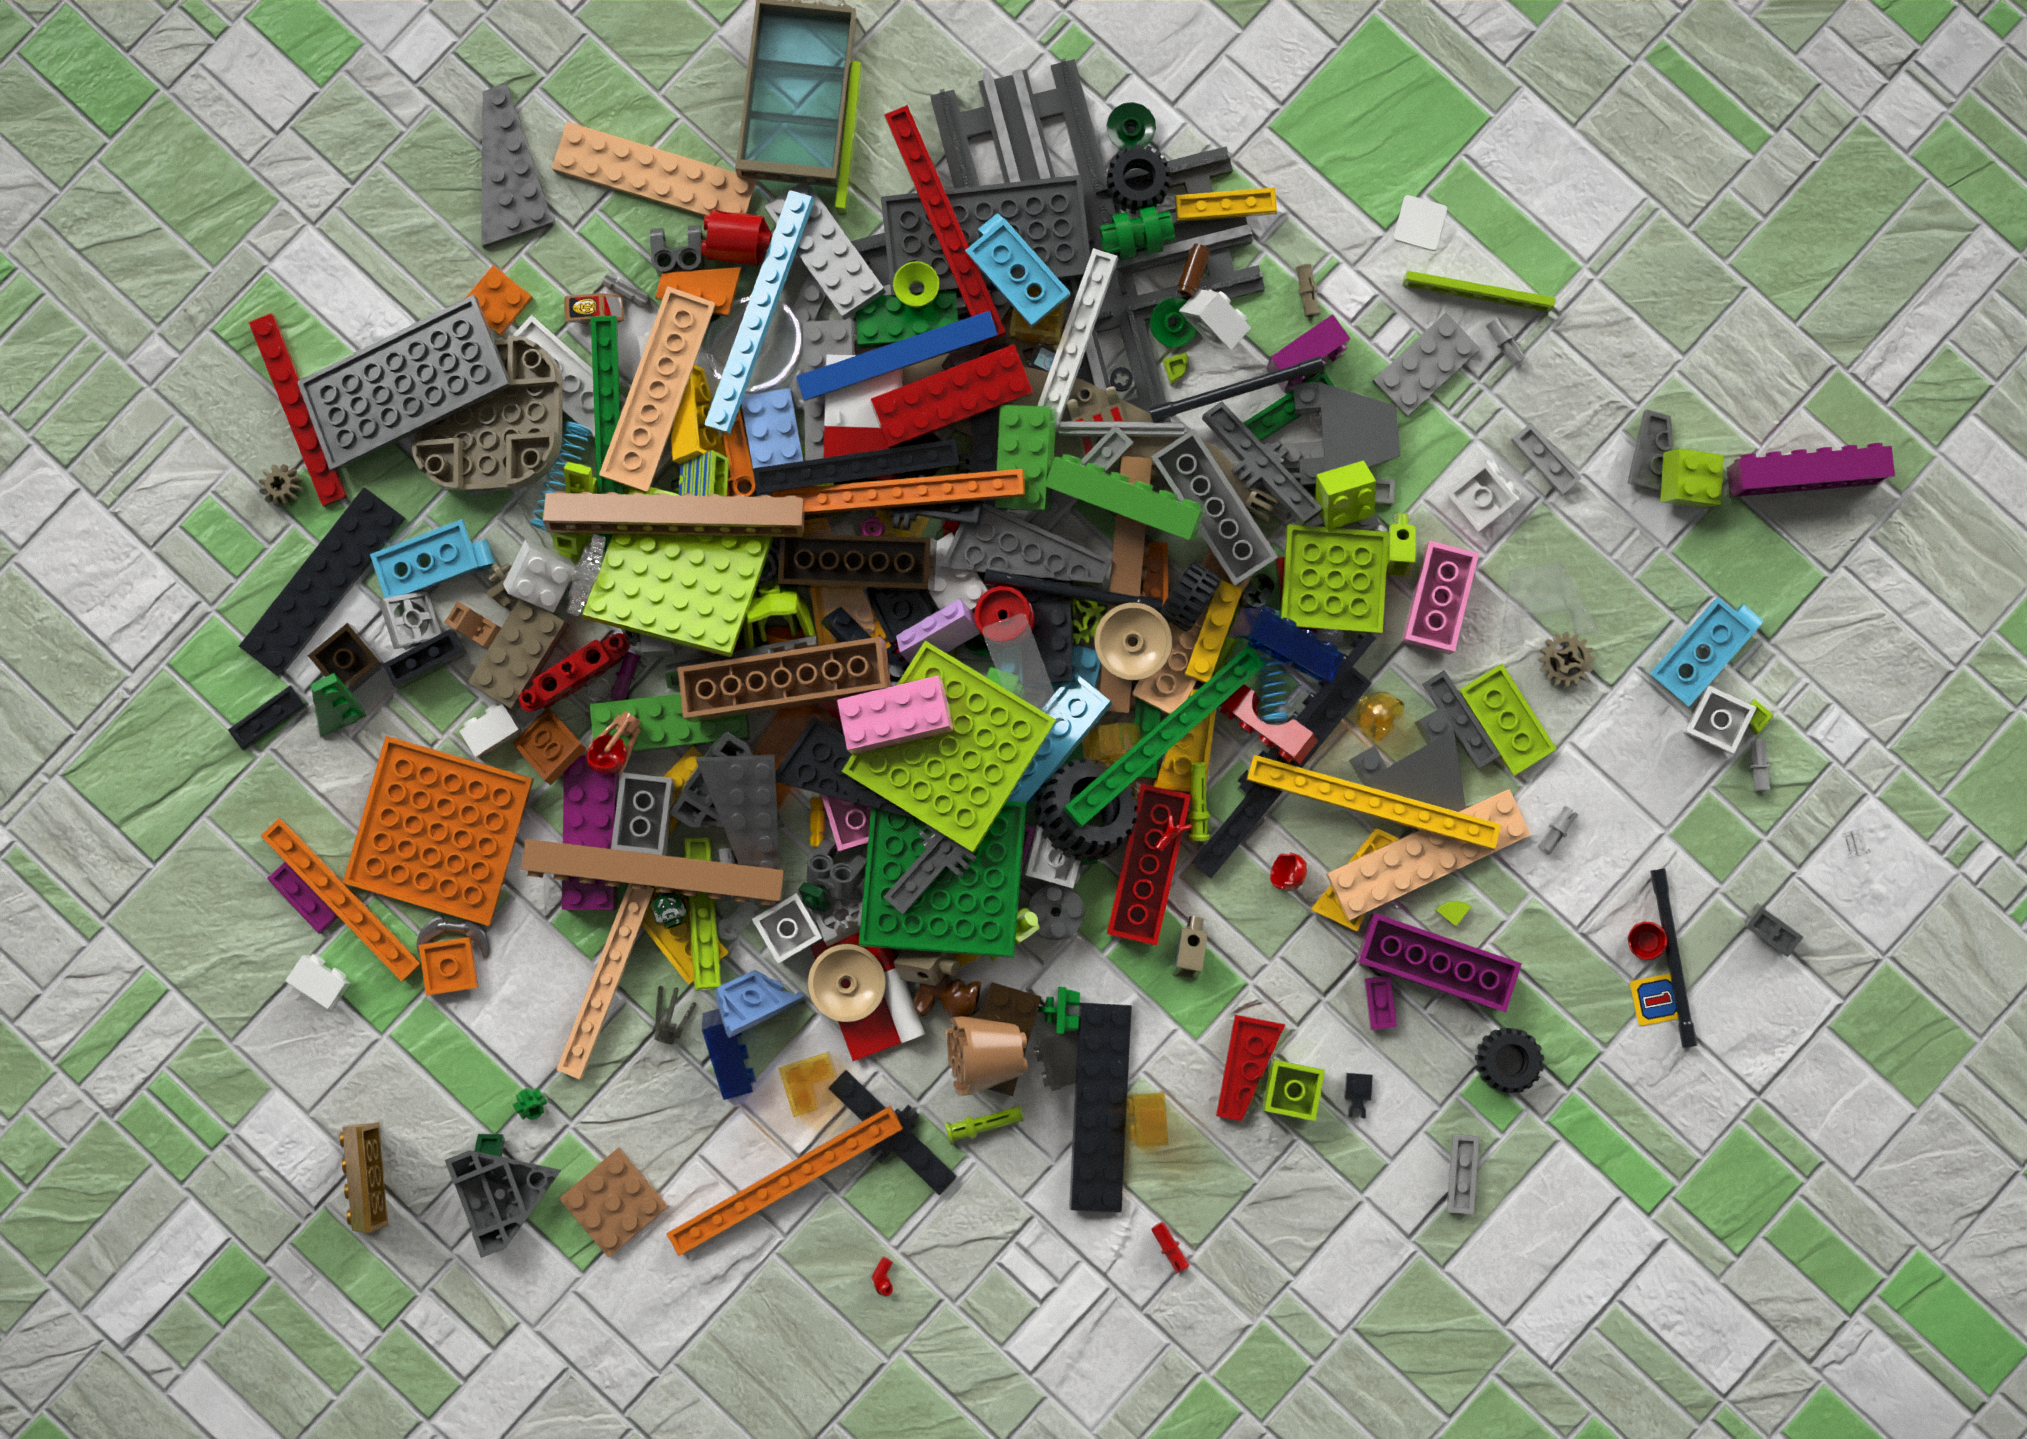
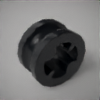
[1110,367,1133,392]

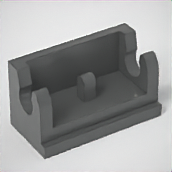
[1745,902,1803,957]

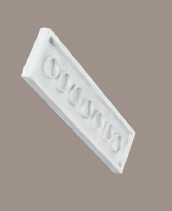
[512,315,673,479]

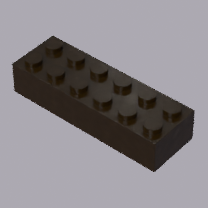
[778,533,937,592]

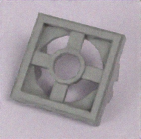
[379,590,441,650]
[811,887,863,946]

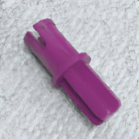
[610,652,641,701]

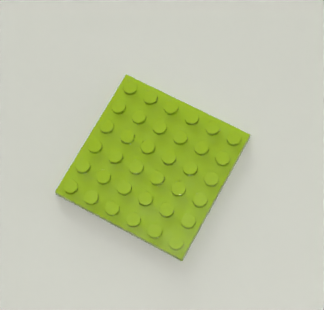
[582,487,774,657]
[842,641,1057,853]

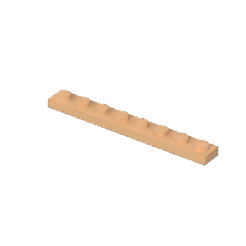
[556,883,656,1080]

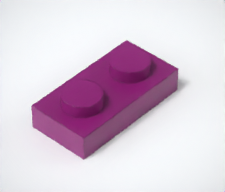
[1364,976,1397,1030]

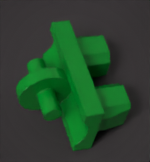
[1038,987,1080,1034]

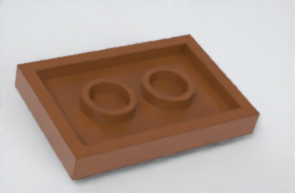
[513,707,587,786]

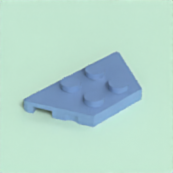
[714,970,804,1038]

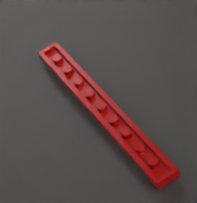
[884,105,1006,344]

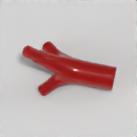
[1155,816,1192,852]

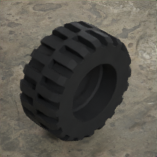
[1035,758,1138,862]

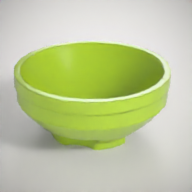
[893,261,940,308]

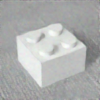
[1179,289,1251,350]
[503,540,576,613]
[1684,686,1757,754]
[752,893,823,964]

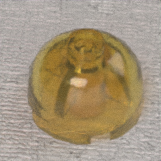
[1356,691,1405,742]

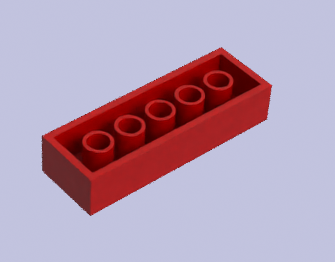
[870,344,1033,449]
[1106,783,1191,946]

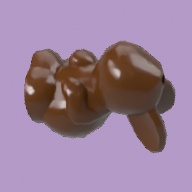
[914,974,982,1018]

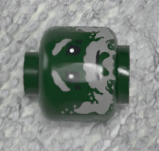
[650,892,688,929]

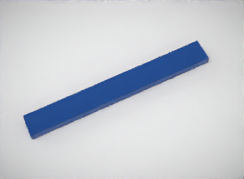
[796,311,998,401]

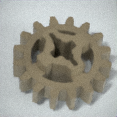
[1538,632,1595,688]

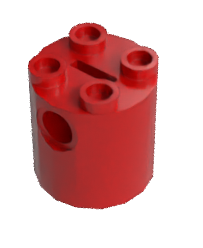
[701,209,772,266]

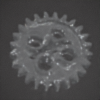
[566,534,606,616]

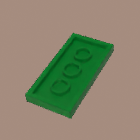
[856,290,958,348]

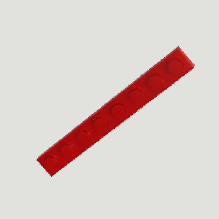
[248,313,348,507]

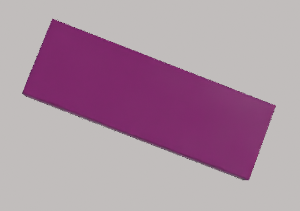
[267,862,338,934]

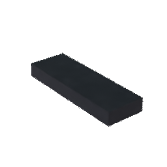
[228,685,306,751]

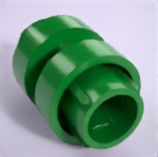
[1099,206,1175,260]

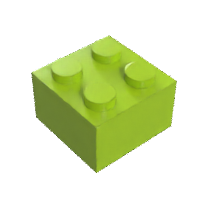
[1660,448,1724,509]
[1316,460,1376,530]
[1262,1059,1325,1121]

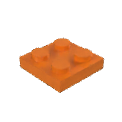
[466,265,533,336]
[419,937,479,996]

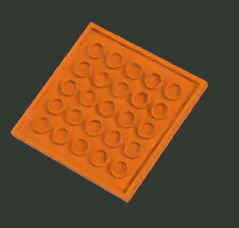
[343,736,534,926]

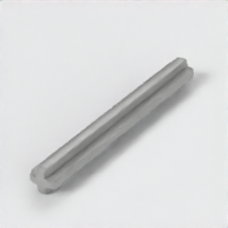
[1058,421,1185,437]

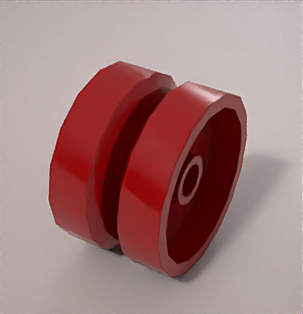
[974,586,1035,647]

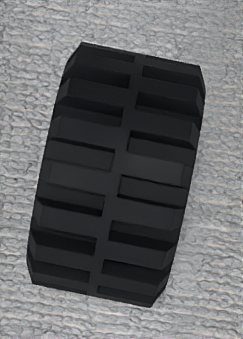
[1107,144,1171,214]
[1160,562,1221,632]
[1475,1028,1544,1093]

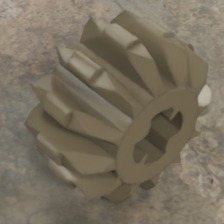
[259,464,303,507]

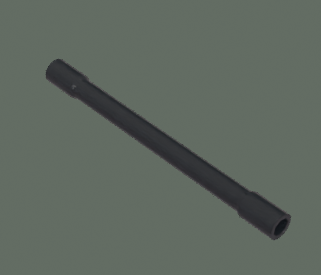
[1149,356,1325,422]
[983,569,1163,613]
[1650,868,1698,1048]

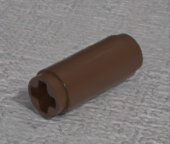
[1177,244,1210,297]

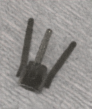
[653,986,697,1045]

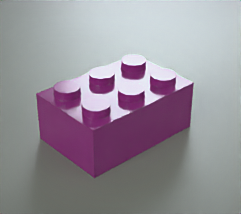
[1266,314,1351,392]

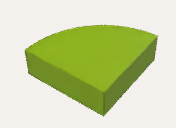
[1162,352,1188,385]
[1748,699,1774,735]
[1435,901,1472,927]

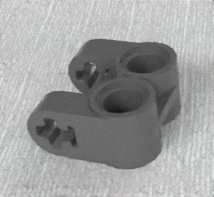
[650,225,705,277]
[806,838,867,899]

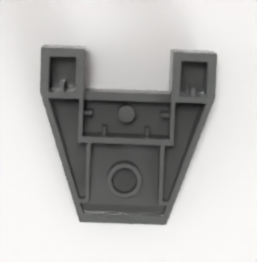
[1293,382,1400,489]
[1349,708,1466,831]

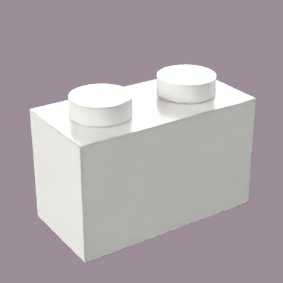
[459,703,523,759]
[285,954,351,1009]

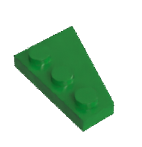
[311,673,366,738]

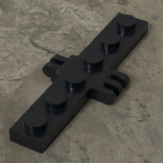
[956,409,1001,510]
[834,471,984,531]
[821,606,910,687]
[828,1069,957,1195]

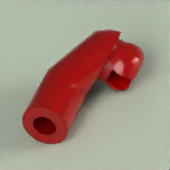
[872,1256,894,1297]

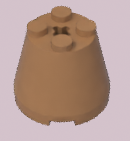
[947,1016,1028,1096]

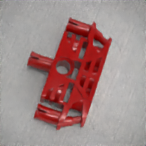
[519,633,630,712]

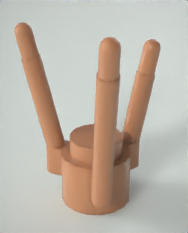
[588,711,642,777]

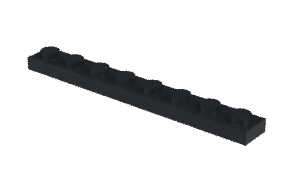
[753,439,960,494]
[1237,632,1376,795]

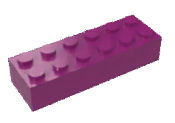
[1726,443,1895,498]
[562,756,619,910]
[1355,913,1522,1012]

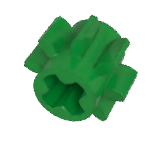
[513,1088,547,1120]

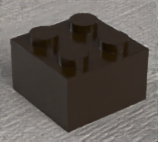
[307,623,384,693]

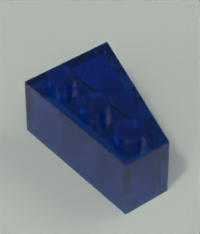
[702,1009,757,1100]

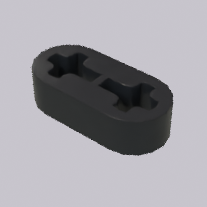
[1239,574,1274,615]

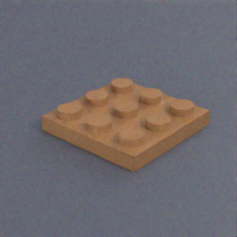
[559,1147,669,1258]

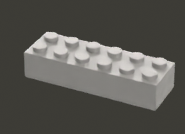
[1151,429,1278,586]

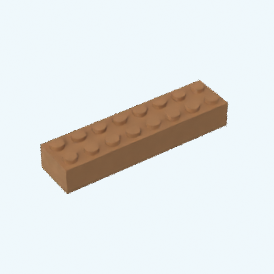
[678,637,891,723]

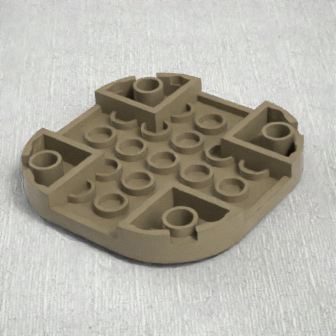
[411,336,563,492]

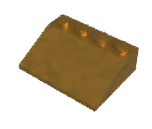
[339,1122,388,1233]

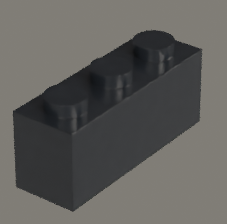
[382,629,468,690]

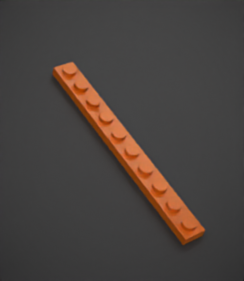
[772,469,1025,515]
[666,1105,904,1256]

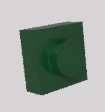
[798,882,831,912]
[474,1134,505,1157]

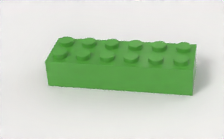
[1045,454,1206,540]
[590,694,750,753]

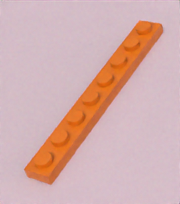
[261,818,421,982]

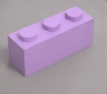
[896,598,980,663]

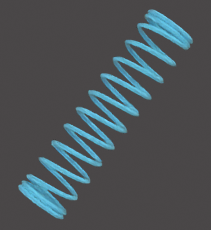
[530,422,592,531]
[1255,611,1288,722]

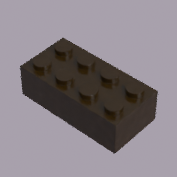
[981,982,1041,1096]

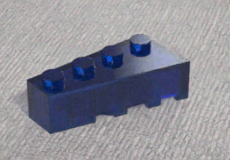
[1228,606,1345,682]

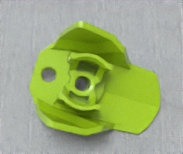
[743,580,818,649]

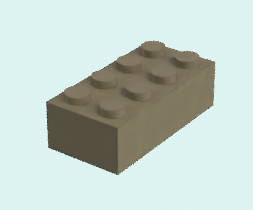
[468,599,569,711]

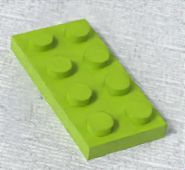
[1458,663,1557,777]

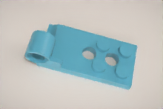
[965,213,1071,328]
[370,519,495,598]
[1649,597,1763,707]

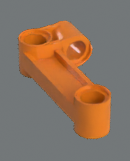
[722,408,757,497]

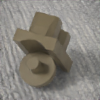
[486,563,514,607]

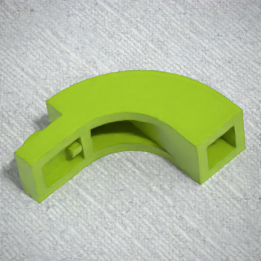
[552,462,597,555]

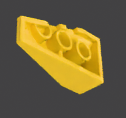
[671,364,727,464]

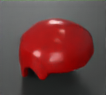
[587,735,626,775]
[1270,852,1308,891]
[1627,921,1667,960]

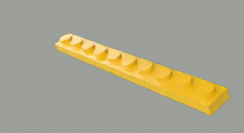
[1246,755,1501,850]

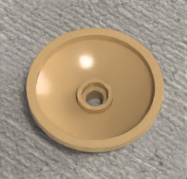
[1095,603,1172,680]
[808,944,885,1022]

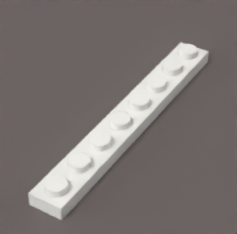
[1037,248,1118,435]

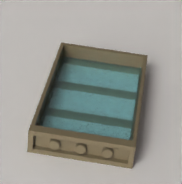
[735,0,857,187]

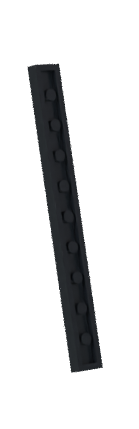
[1191,667,1372,879]

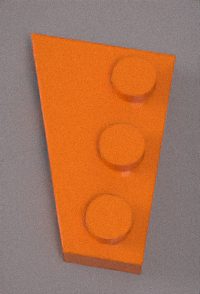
[655,267,742,317]

